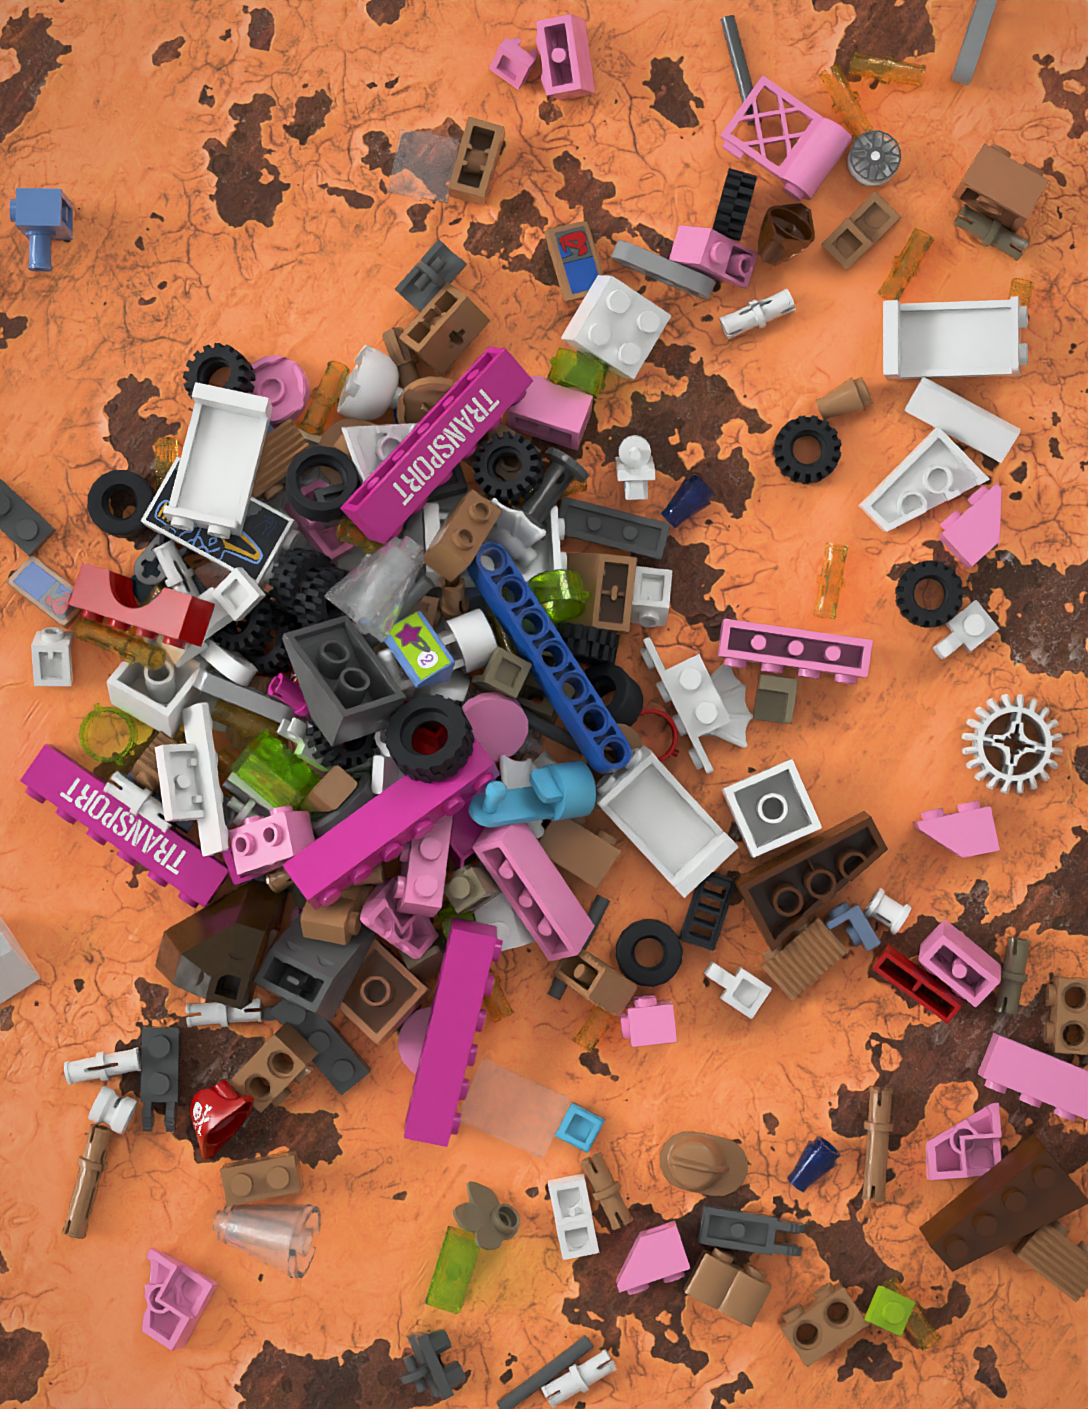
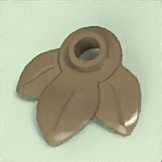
[453,1181,520,1250]

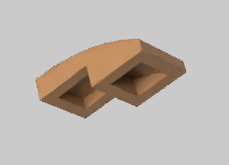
[821,191,902,270]

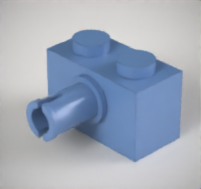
[9,188,73,272]

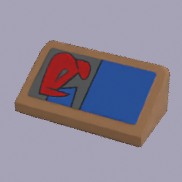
[544,221,603,302]
[6,555,83,629]

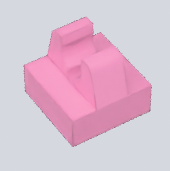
[489,37,538,90]

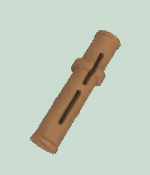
[861,1087,894,1202]
[62,1124,113,1239]

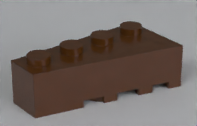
[733,811,888,952]
[919,1134,1088,1272]

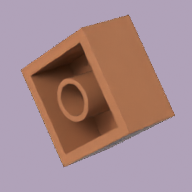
[952,143,1049,233]
[339,938,433,1045]

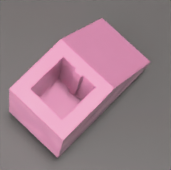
[669,225,758,289]
[937,483,1002,569]
[913,800,1000,858]
[616,1220,691,1295]

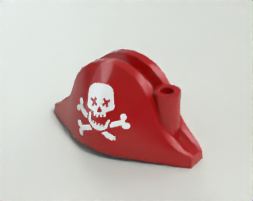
[190,1080,255,1161]

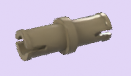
[953,204,1029,261]
[994,937,1031,1015]

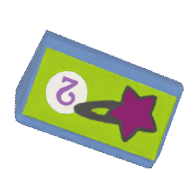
[381,611,455,688]

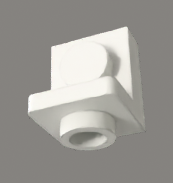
[630,566,672,628]
[31,627,73,686]

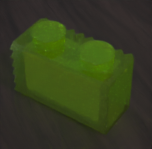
[230,729,321,811]
[425,1226,480,1314]

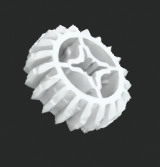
[961,694,1063,794]

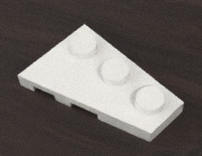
[341,423,418,485]
[858,427,990,532]

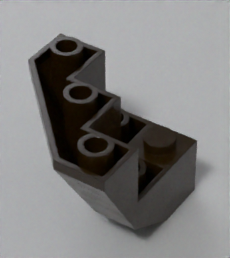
[155,879,289,1010]

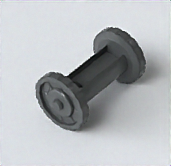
[506,447,589,540]

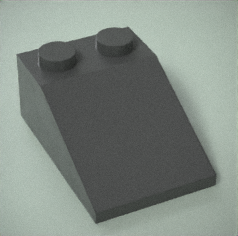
[282,615,406,747]

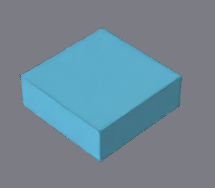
[555,1102,605,1153]

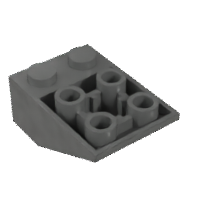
[253,911,377,1022]

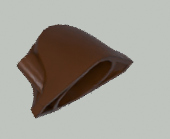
[758,203,815,266]

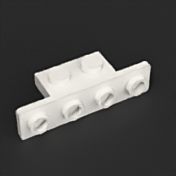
[640,637,731,774]
[155,702,229,856]

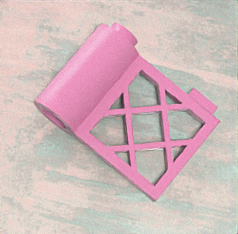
[720,75,853,202]

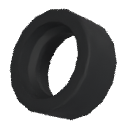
[286,446,358,522]

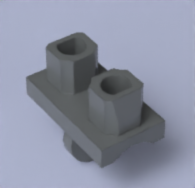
[395,239,467,312]
[399,1329,466,1400]

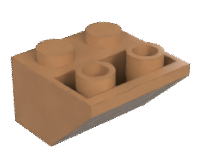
[555,553,637,634]

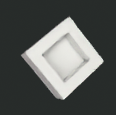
[211,567,266,621]

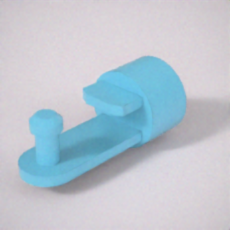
[468,760,596,827]

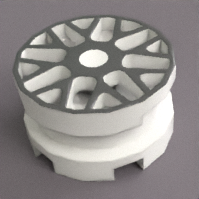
[847,130,901,187]

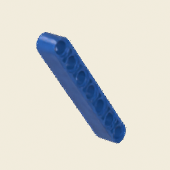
[467,542,632,774]

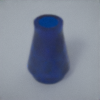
[661,474,716,528]
[787,1136,840,1192]

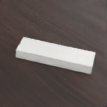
[904,377,1021,463]

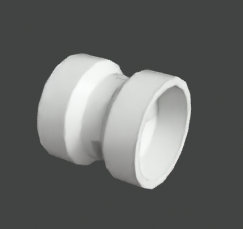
[88,1085,138,1135]

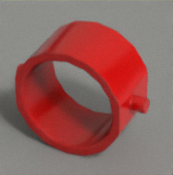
[639,709,680,762]

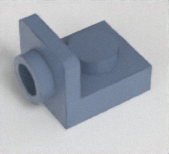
[823,901,881,951]

